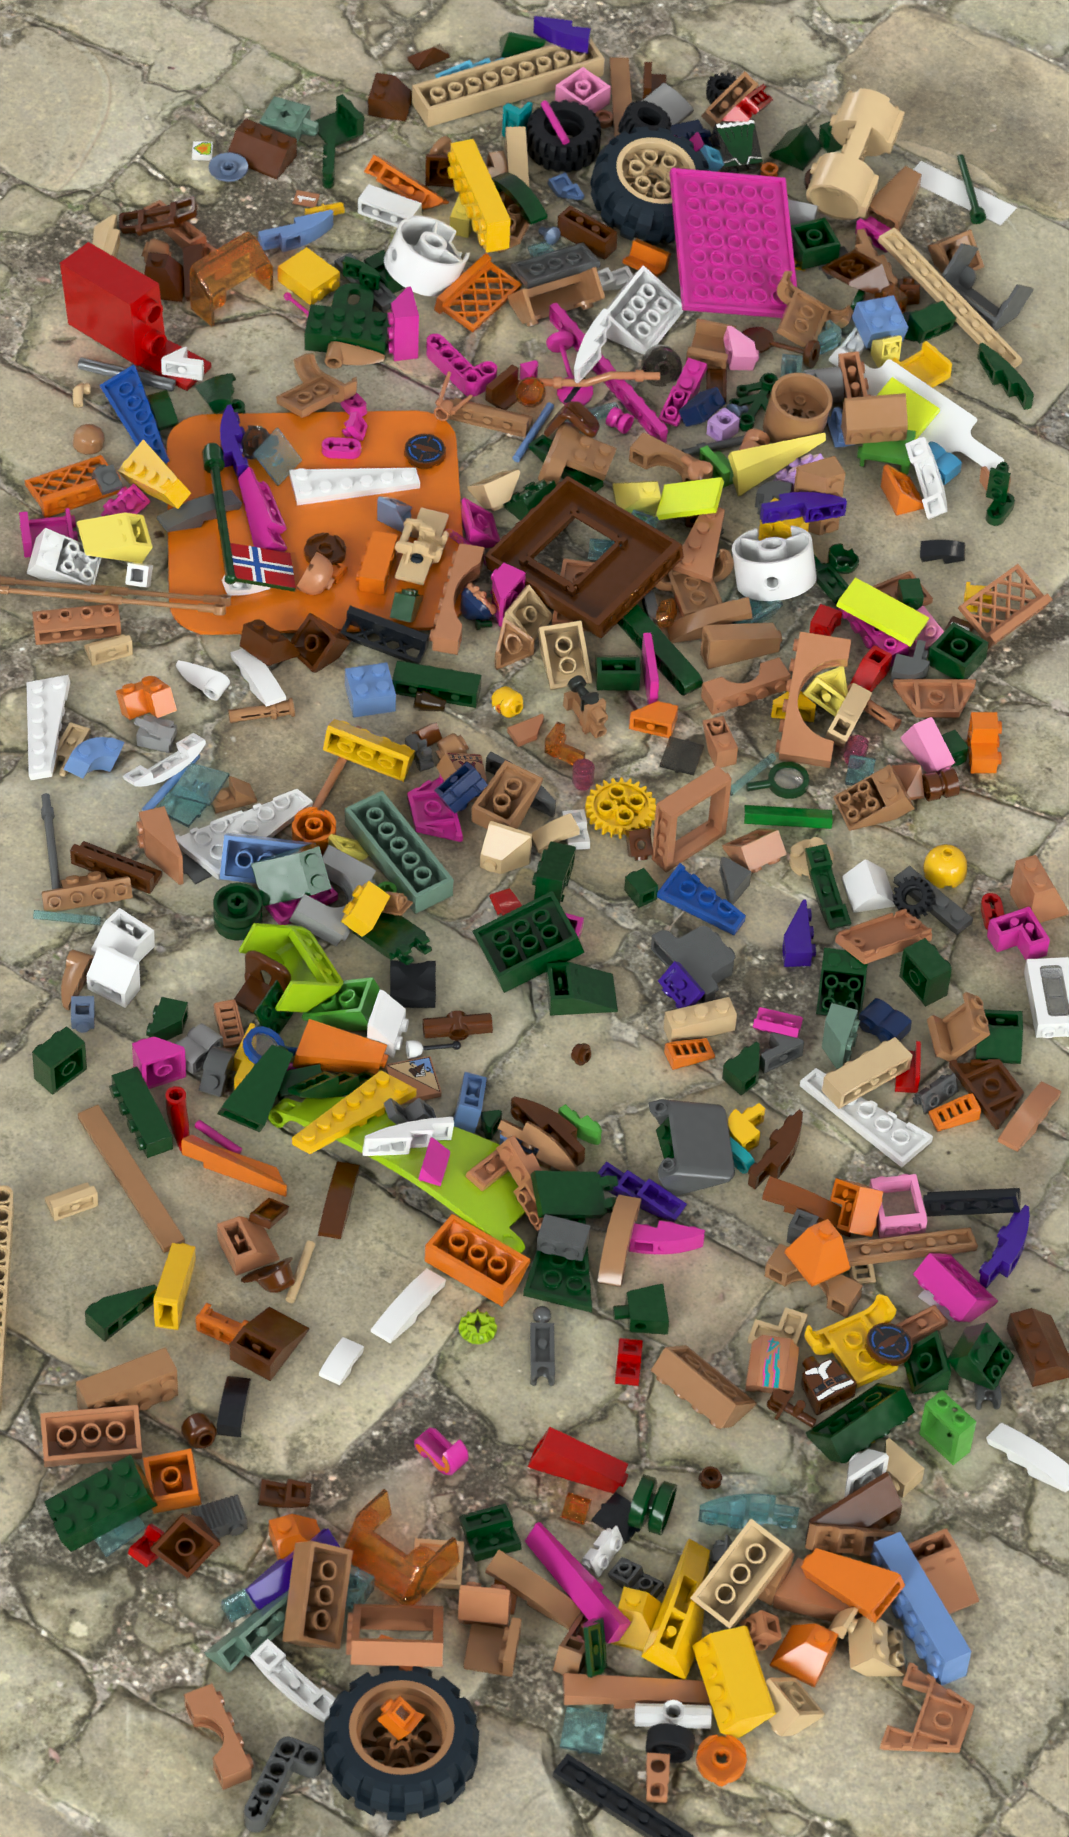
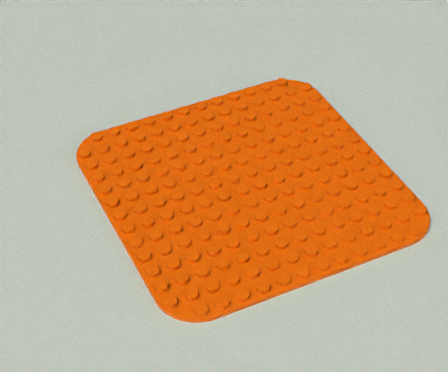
[167,410,463,635]

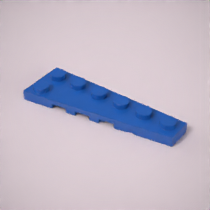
[99,364,170,464]

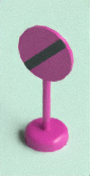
[546,331,593,405]

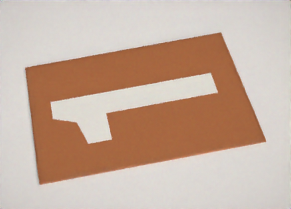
[292,190,320,207]

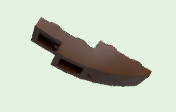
[510,1097,585,1166]
[748,1109,803,1189]

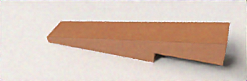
[144,200,232,281]
[563,1673,712,1709]

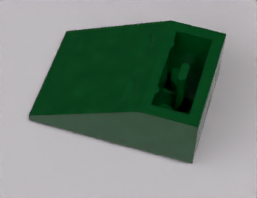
[816,948,868,1020]
[546,962,618,1016]

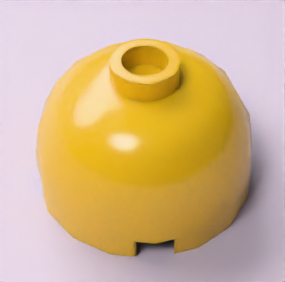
[923,844,967,888]

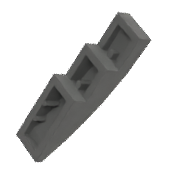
[156,490,242,532]
[486,751,556,817]

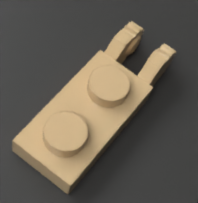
[53,722,91,777]

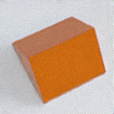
[881,464,924,516]

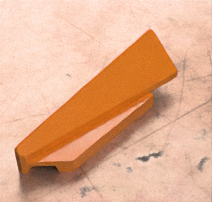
[364,154,449,210]
[181,1134,287,1197]

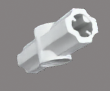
[634,1700,711,1729]

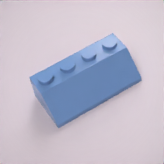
[220,833,316,884]

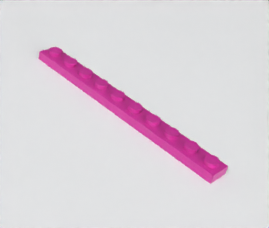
[549,302,668,443]

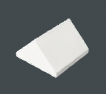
[842,859,895,913]

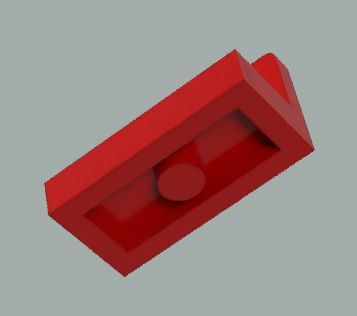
[895,1041,921,1093]

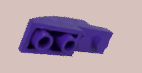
[220,405,249,480]
[760,492,847,524]
[979,1205,1030,1289]

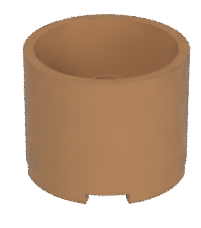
[763,373,833,443]

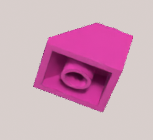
[490,562,526,627]
[132,1036,186,1089]

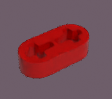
[981,893,1005,930]

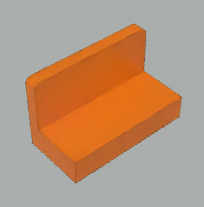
[622,238,671,277]

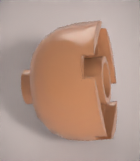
[296,552,335,595]

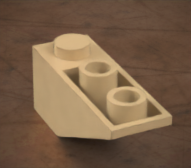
[824,683,872,748]

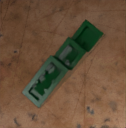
[977,343,1034,410]
[528,434,604,492]
[287,1071,375,1099]

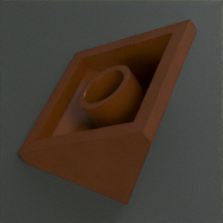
[150,1513,221,1578]

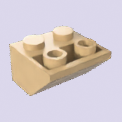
[848,1616,905,1677]

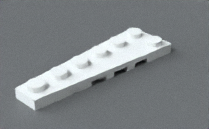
[289,468,420,505]
[27,675,70,780]
[800,1068,933,1168]

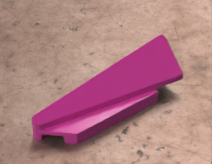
[238,467,287,552]

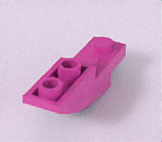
[658,358,707,427]
[629,1220,705,1254]

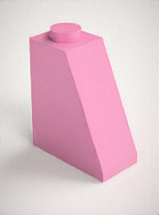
[900,717,955,774]

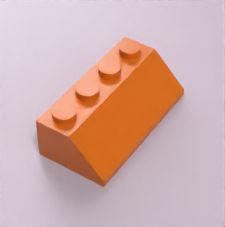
[425,1214,530,1307]

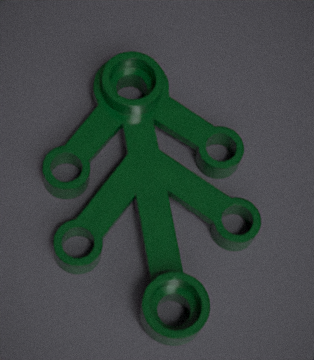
[729,373,778,432]

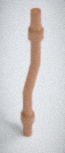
[537,370,660,389]

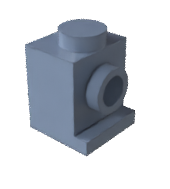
[71,996,95,1033]

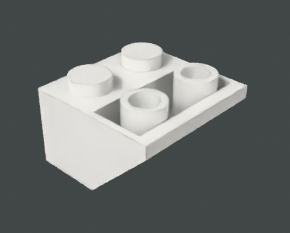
[91,908,155,962]
[87,943,140,1008]

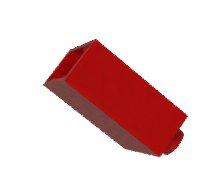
[60,242,167,366]

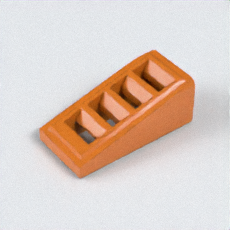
[664,1038,715,1070]
[928,1093,981,1132]

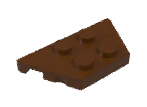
[949,1059,1024,1130]

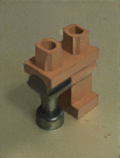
[563,675,608,738]

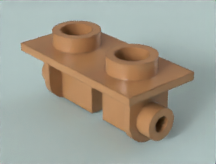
[382,891,413,916]

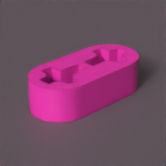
[340,393,367,416]
[322,437,361,459]

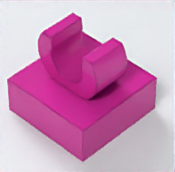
[342,411,368,441]

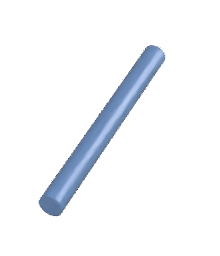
[512,402,554,462]
[142,754,200,811]

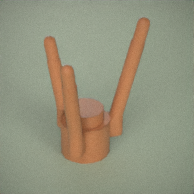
[434,371,473,421]

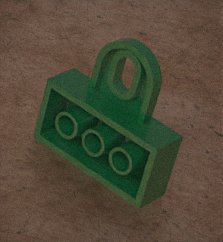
[305,283,391,357]

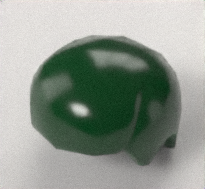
[827,543,859,574]

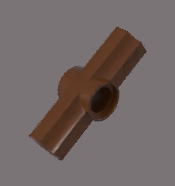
[422,1011,493,1041]

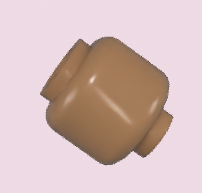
[141,238,172,263]
[435,733,469,760]

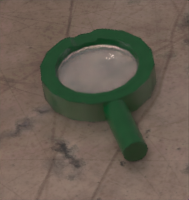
[746,762,809,799]

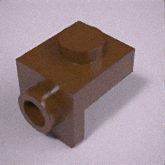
[898,276,920,304]

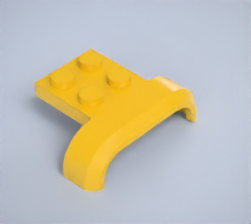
[805,1294,898,1389]

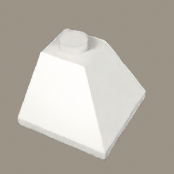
[844,1449,889,1498]

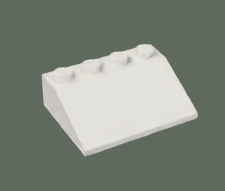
[606,265,684,356]

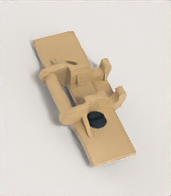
[395,507,449,585]

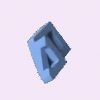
[548,172,585,200]

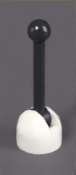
[406,1040,461,1059]

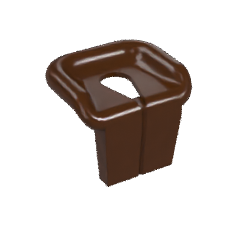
[543,401,600,438]
[234,950,291,1014]

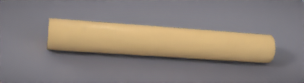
[286,1241,315,1303]

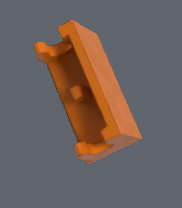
[196,1303,249,1345]

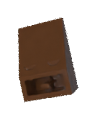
[230,1307,309,1381]

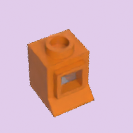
[377,1696,425,1740]

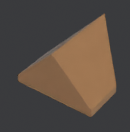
[495,617,535,670]

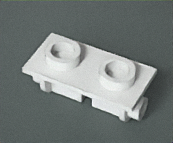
[581,1526,624,1578]

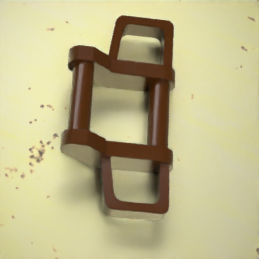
[119,196,197,236]

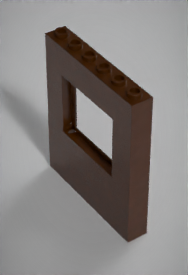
[484,476,684,639]

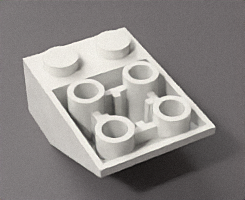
[26,528,101,586]

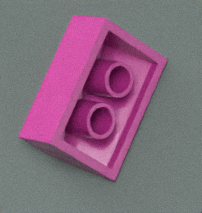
[387,286,419,361]
[913,1253,998,1322]

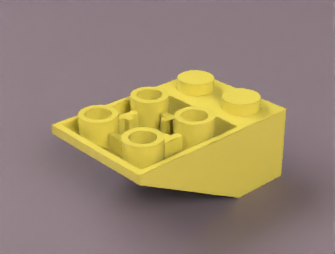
[77,513,153,564]

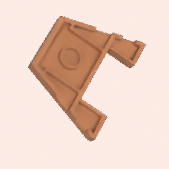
[880,1662,975,1753]

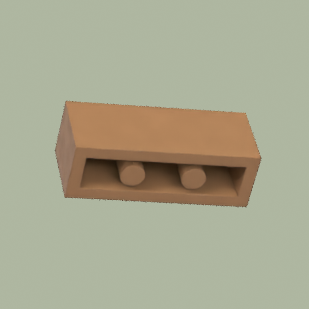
[701,71,758,130]

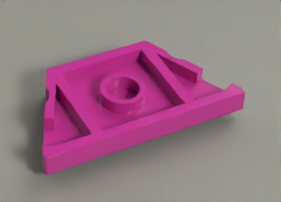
[407,774,463,842]

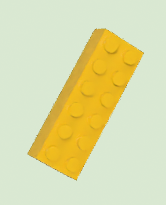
[447,139,510,253]

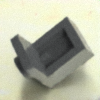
[92,464,123,495]

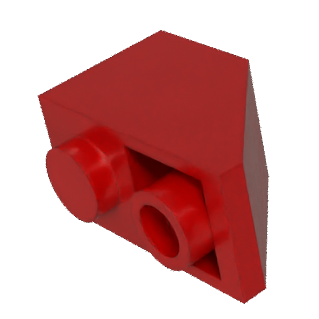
[850,645,892,692]

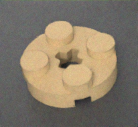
[789,837,834,879]

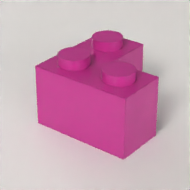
[987,907,1050,960]

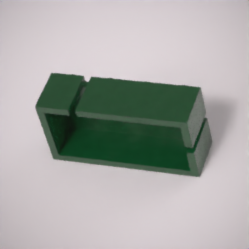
[44,1454,158,1552]

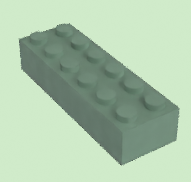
[345,791,454,914]

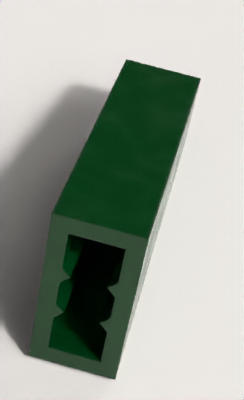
[217,1044,293,1133]

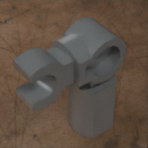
[405,734,434,772]

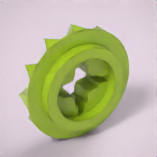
[459,1309,497,1344]

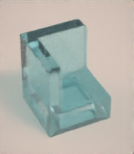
[845,755,876,786]

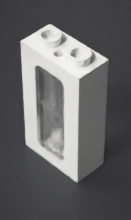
[1024,957,1069,1038]

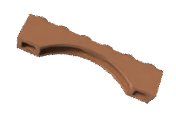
[429,543,485,655]

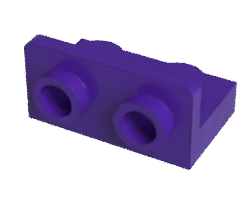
[658,961,705,1009]

